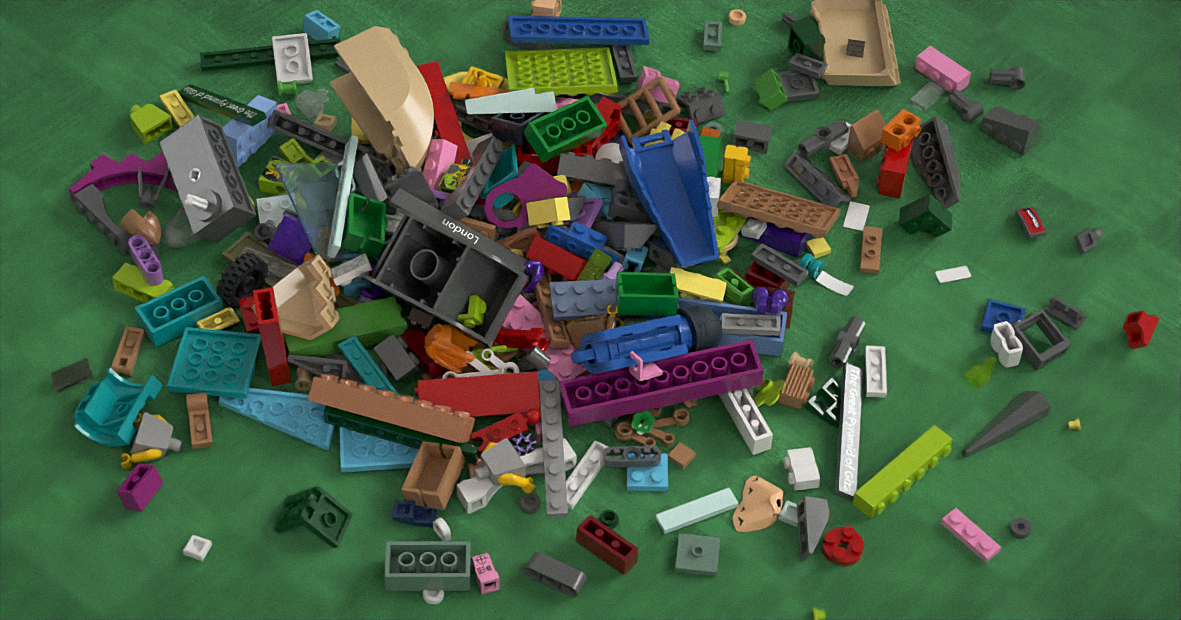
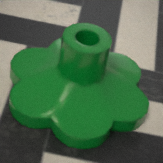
[631,410,655,435]

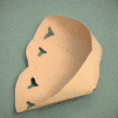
[732,475,783,532]

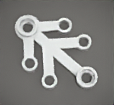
[442,349,520,379]

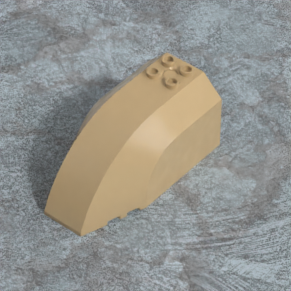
[330,26,434,176]

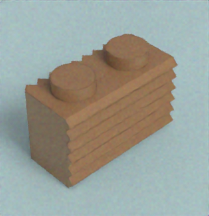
[778,364,816,409]

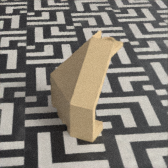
[251,254,339,340]

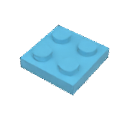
[627,454,668,491]

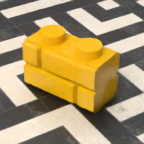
[722,145,751,184]

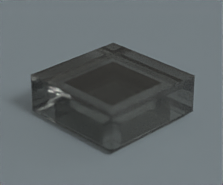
[846,39,866,58]

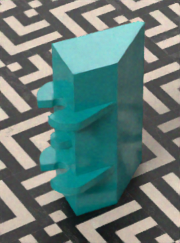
[480,145,518,210]

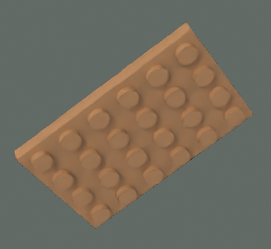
[717,180,841,238]

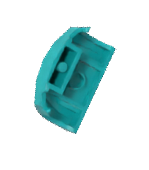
[73,368,163,447]

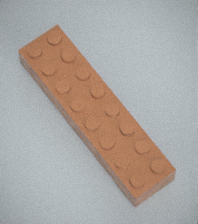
[308,374,475,443]

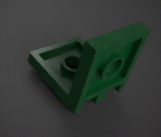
[273,485,353,549]

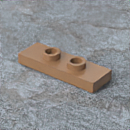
[860,226,882,274]

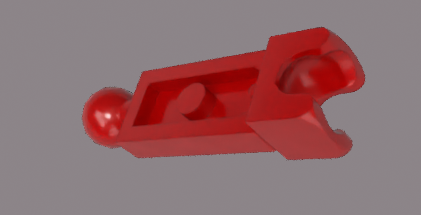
[492,328,550,352]
[470,408,541,455]

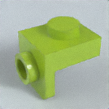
[457,295,486,327]

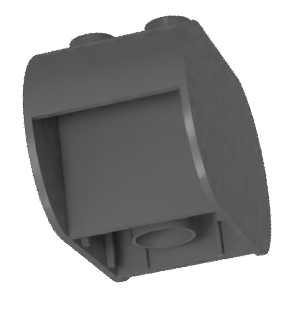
[360,208,529,347]

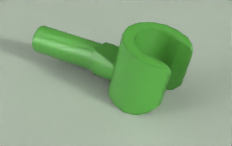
[719,71,730,94]

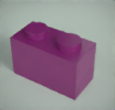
[116,463,163,512]

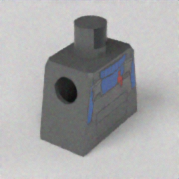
[644,235,679,272]

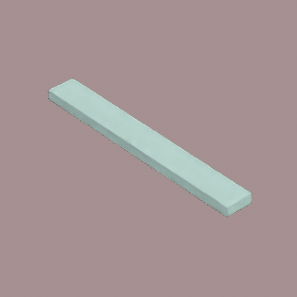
[327,135,358,258]

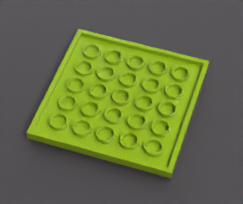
[505,47,618,97]

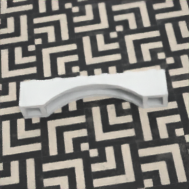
[457,438,577,514]

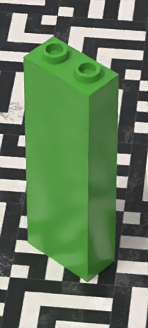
[283,296,407,357]

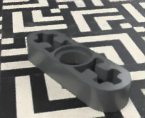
[603,446,661,468]

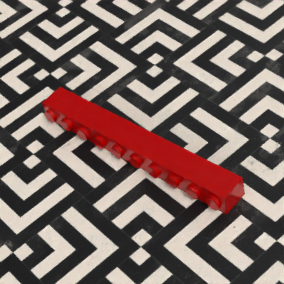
[417,61,485,216]

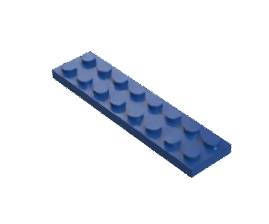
[508,16,650,46]

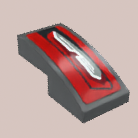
[1015,207,1047,239]

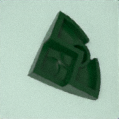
[804,378,841,427]

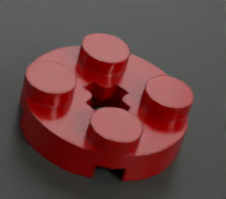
[822,526,864,566]

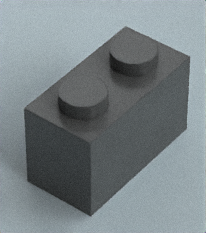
[732,119,773,154]

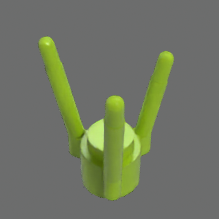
[472,345,519,374]

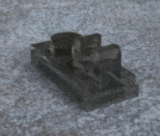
[51,358,94,392]

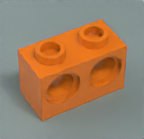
[880,109,921,151]

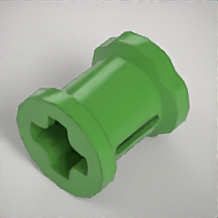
[278,80,297,96]

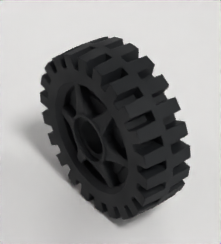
[216,252,269,309]

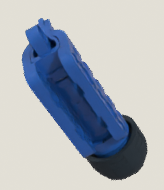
[571,305,722,374]

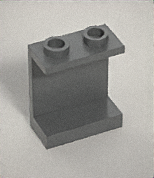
[384,166,440,209]

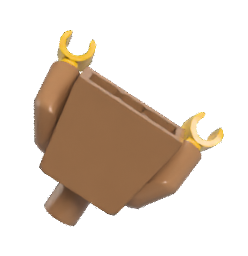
[565,305,619,348]

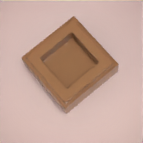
[668,443,696,469]

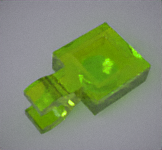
[964,356,997,389]

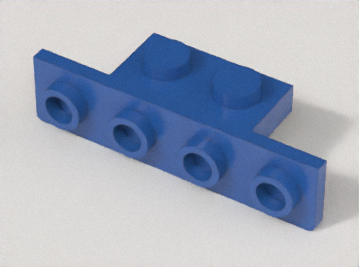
[544,221,620,270]

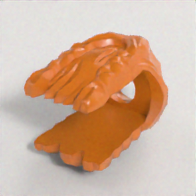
[424,323,477,374]

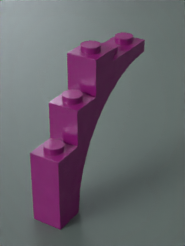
[69,152,178,203]

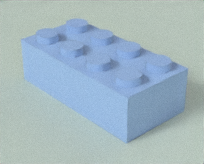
[223,95,277,167]

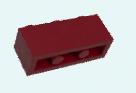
[400,326,448,379]
[576,515,639,576]

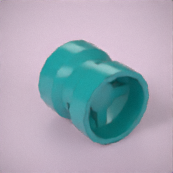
[799,253,824,279]

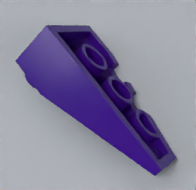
[738,219,811,258]

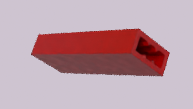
[253,287,292,386]
[415,371,541,417]

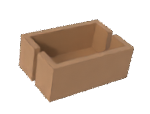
[401,441,466,510]

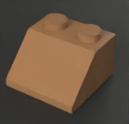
[847,109,886,162]

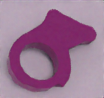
[484,164,567,230]

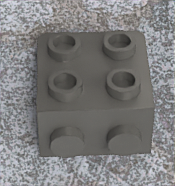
[676,87,725,123]

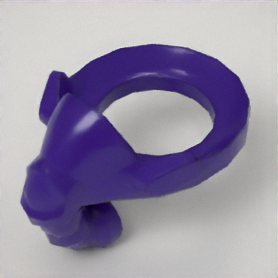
[523,260,544,292]
[360,285,385,300]

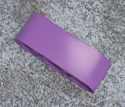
[128,235,163,286]

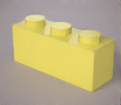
[669,267,727,303]

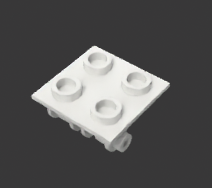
[256,194,296,235]

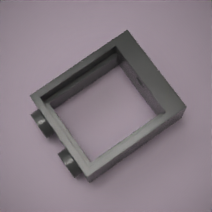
[1011,309,1071,370]

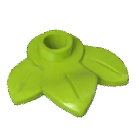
[753,378,785,408]

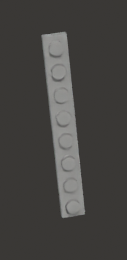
[539,380,568,519]

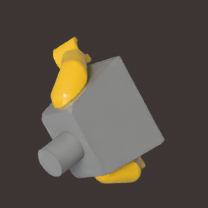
[120,412,182,469]
[474,438,536,494]

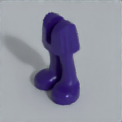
[752,287,788,315]

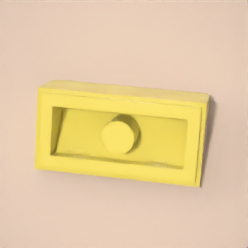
[196,307,240,330]

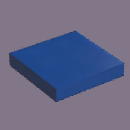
[980,299,1026,334]

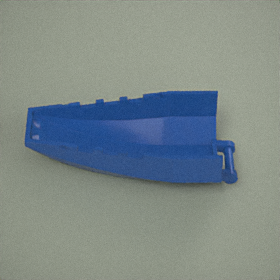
[619,120,719,268]

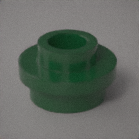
[599,510,619,529]

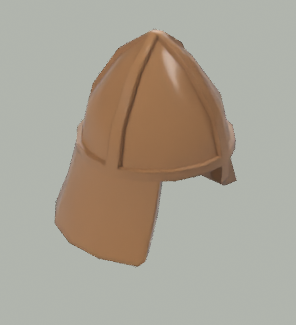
[120,209,161,245]

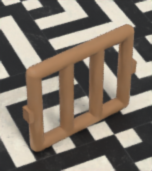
[617,77,680,143]

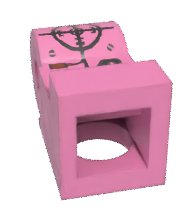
[471,553,500,594]

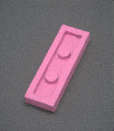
[941,508,1001,563]

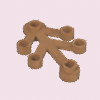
[614,407,689,447]

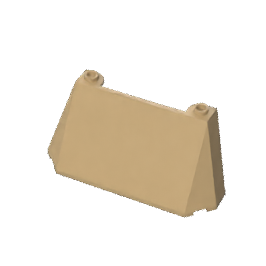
[810,0,901,86]

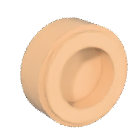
[728,10,746,26]

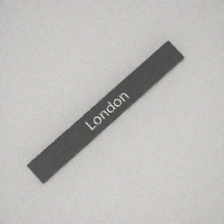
[389,188,528,273]

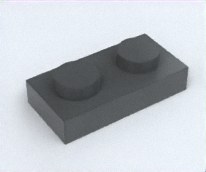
[788,53,828,79]

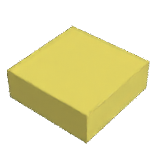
[805,237,831,259]

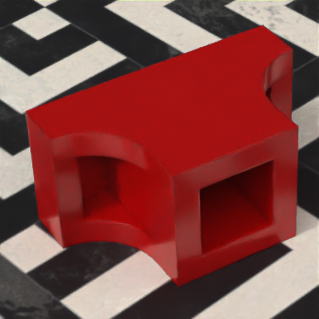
[1122,310,1159,350]

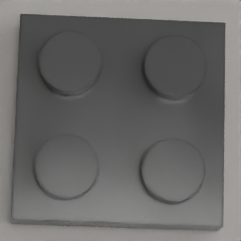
[777,70,820,102]

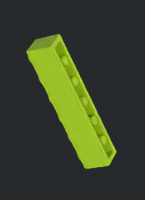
[853,425,953,519]

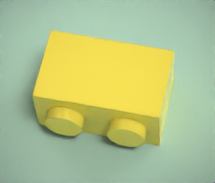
[526,197,570,228]

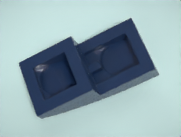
[392,500,438,527]

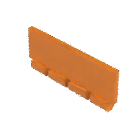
[449,82,509,100]

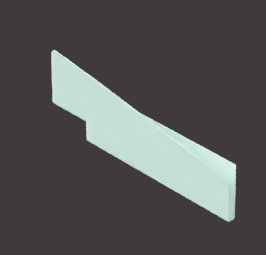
[465,88,557,114]

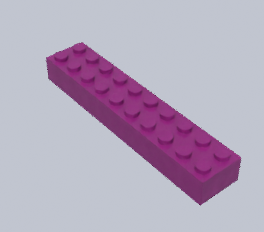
[559,340,763,427]

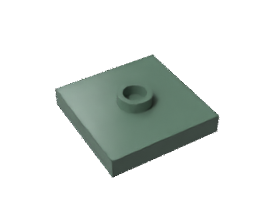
[675,533,720,576]

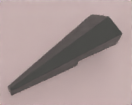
[287,355,388,386]
[962,390,1051,458]

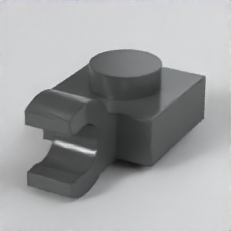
[1073,227,1105,253]

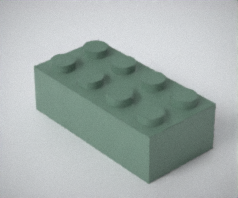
[385,541,471,591]

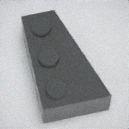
[980,106,1042,156]

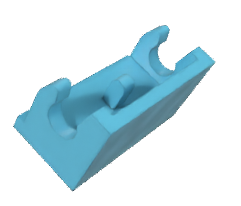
[303,10,341,41]

